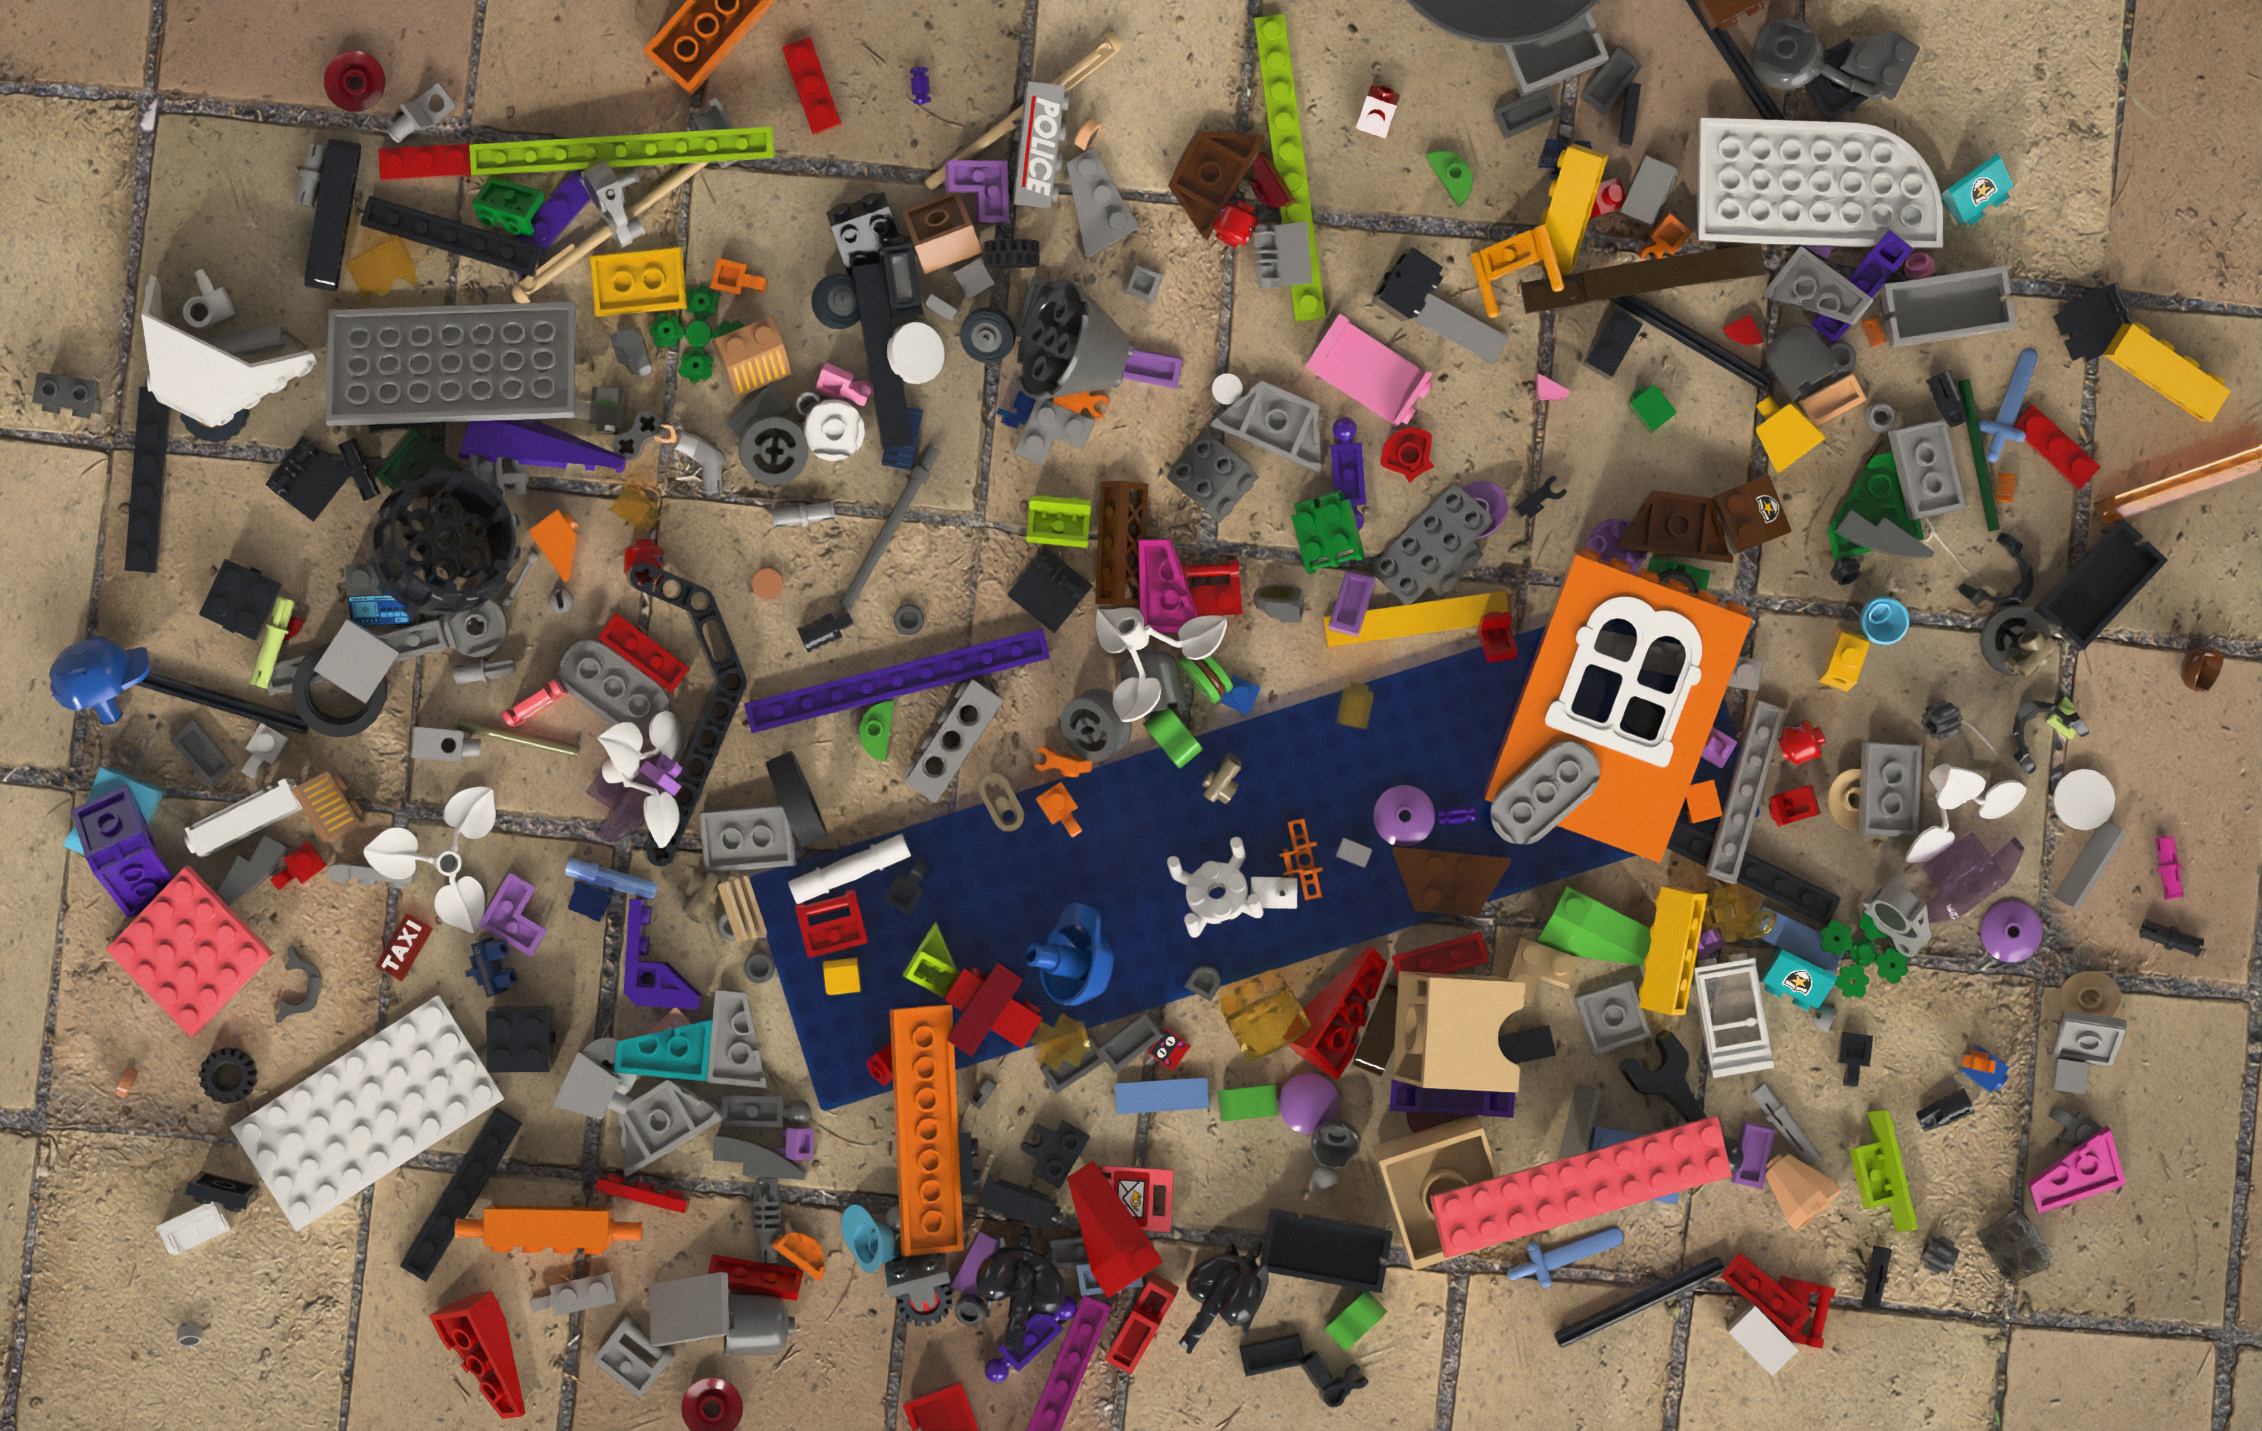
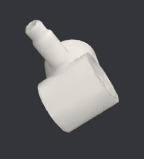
[183,269,236,330]
[1250,877,1297,909]

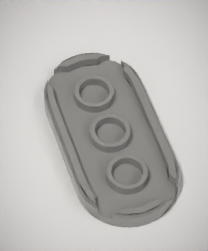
[558,639,670,737]
[1491,741,1600,844]

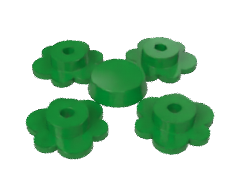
[649,285,744,384]
[1820,908,1908,998]

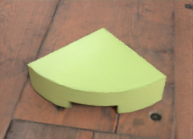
[2046,697,2076,740]

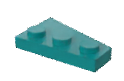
[613,1020,712,1081]

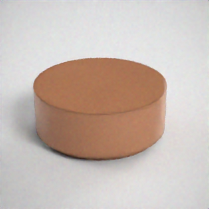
[752,568,783,600]
[115,1066,138,1099]

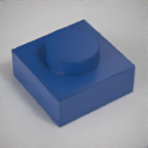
[1220,675,1261,715]

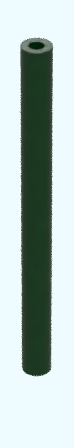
[1958,379,2000,532]

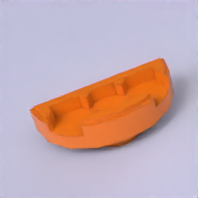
[770,1232,825,1281]

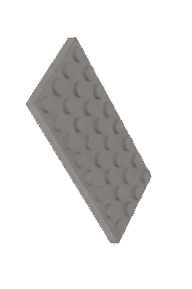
[325,302,576,426]

